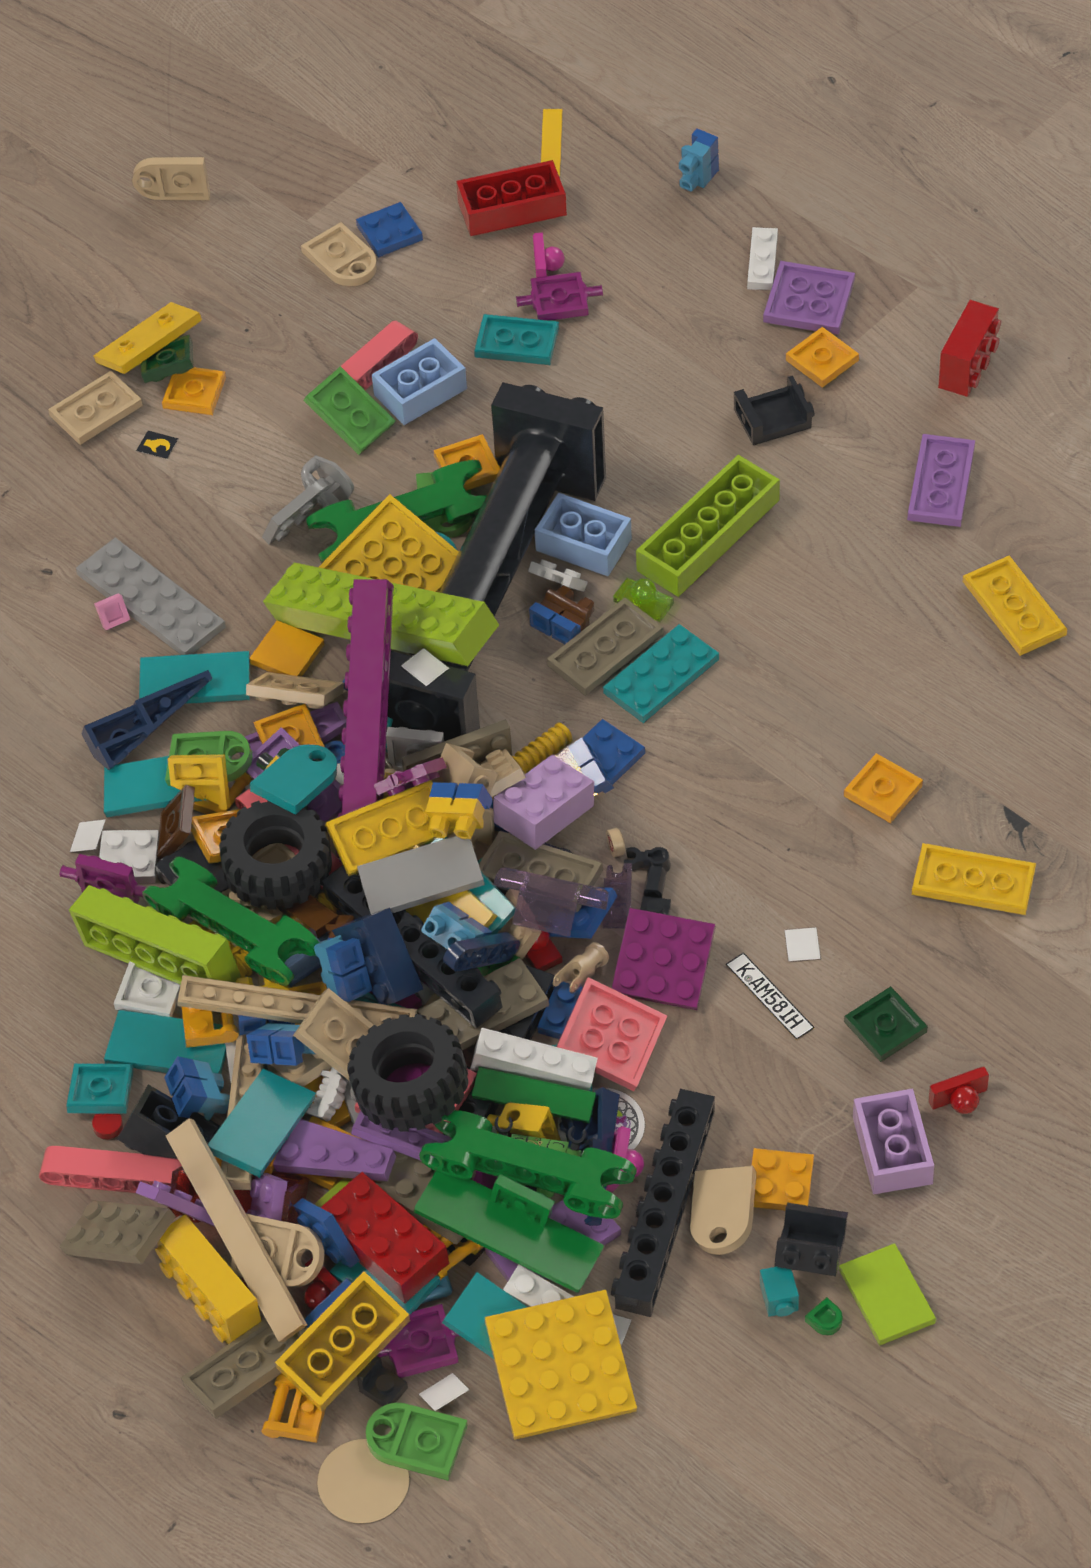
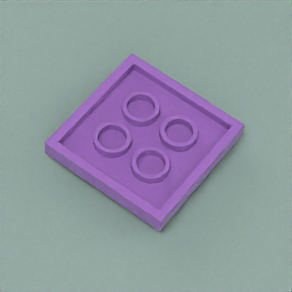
[763,261,855,335]

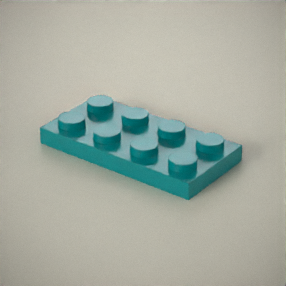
[603,624,719,723]

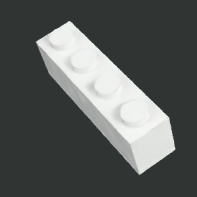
[470,1028,598,1091]

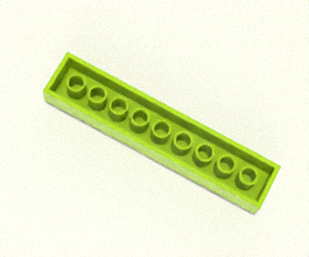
[263,562,499,666]

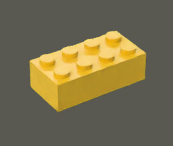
[155,1214,261,1344]
[275,1272,410,1412]

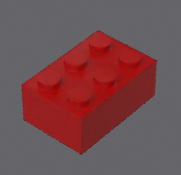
[938,300,1001,397]

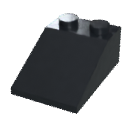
[117,1084,221,1159]

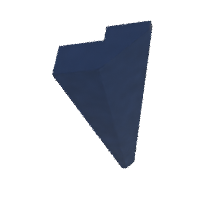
[81,670,212,770]
[559,1087,620,1226]

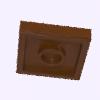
[157,785,195,860]

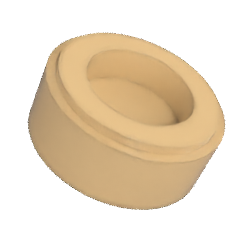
[606,828,626,858]

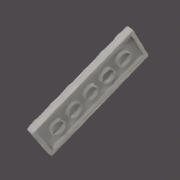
[76,538,226,655]

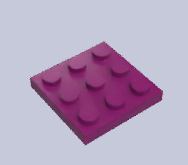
[612,908,716,1010]

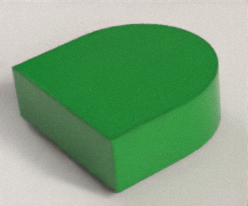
[805,1297,843,1335]

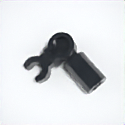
[624,847,671,898]

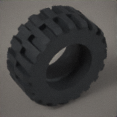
[219,800,332,910]
[347,1014,468,1132]

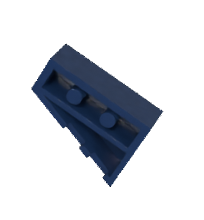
[332,907,423,1005]

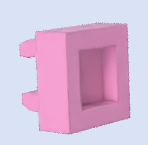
[94,593,131,630]

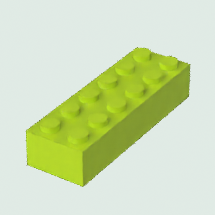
[636,455,780,597]
[69,885,241,985]

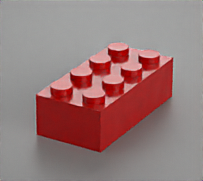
[456,160,567,236]
[320,1172,450,1304]

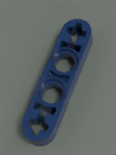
[443,932,520,972]

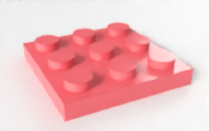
[556,977,667,1091]

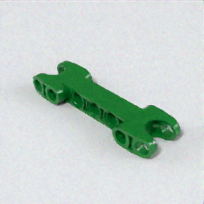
[306,460,487,563]
[142,857,320,986]
[419,1110,637,1219]

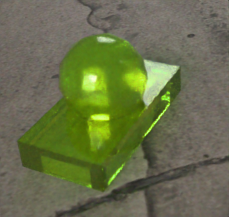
[613,578,674,622]

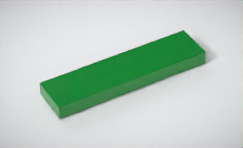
[472,1067,596,1124]

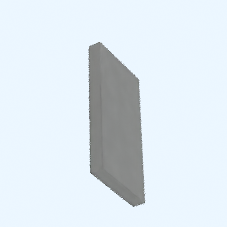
[357,836,485,914]

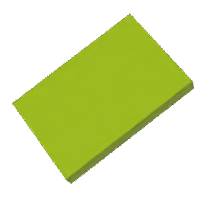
[839,1243,936,1346]

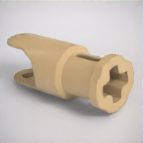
[553,942,609,993]

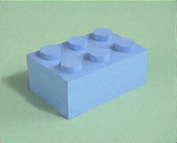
[372,338,467,425]
[535,493,632,576]

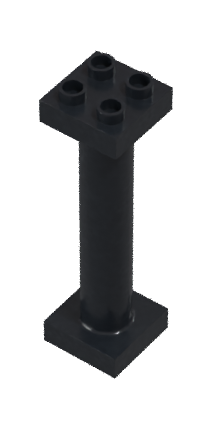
[387,382,606,742]

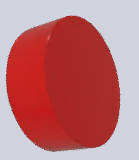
[92,1114,123,1140]

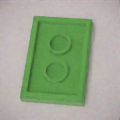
[303,366,396,455]

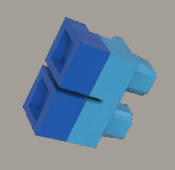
[679,128,719,192]
[421,902,492,949]
[314,935,372,1002]
[246,1023,316,1066]
[164,1056,230,1121]

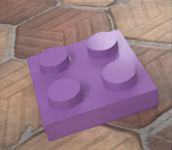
[246,1173,288,1221]

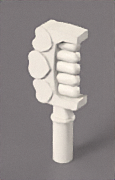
[306,1067,348,1122]

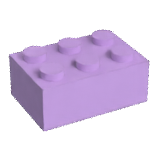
[493,755,594,850]
[853,1089,934,1195]

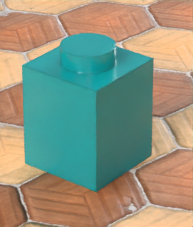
[760,1267,799,1317]

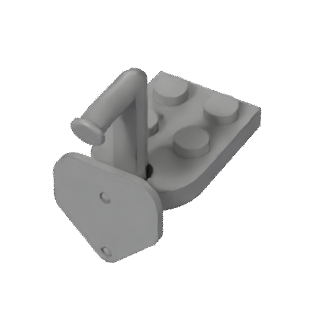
[262,455,354,545]

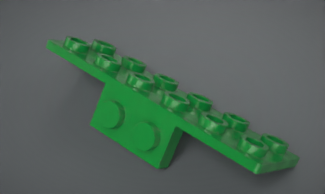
[414,1171,604,1293]

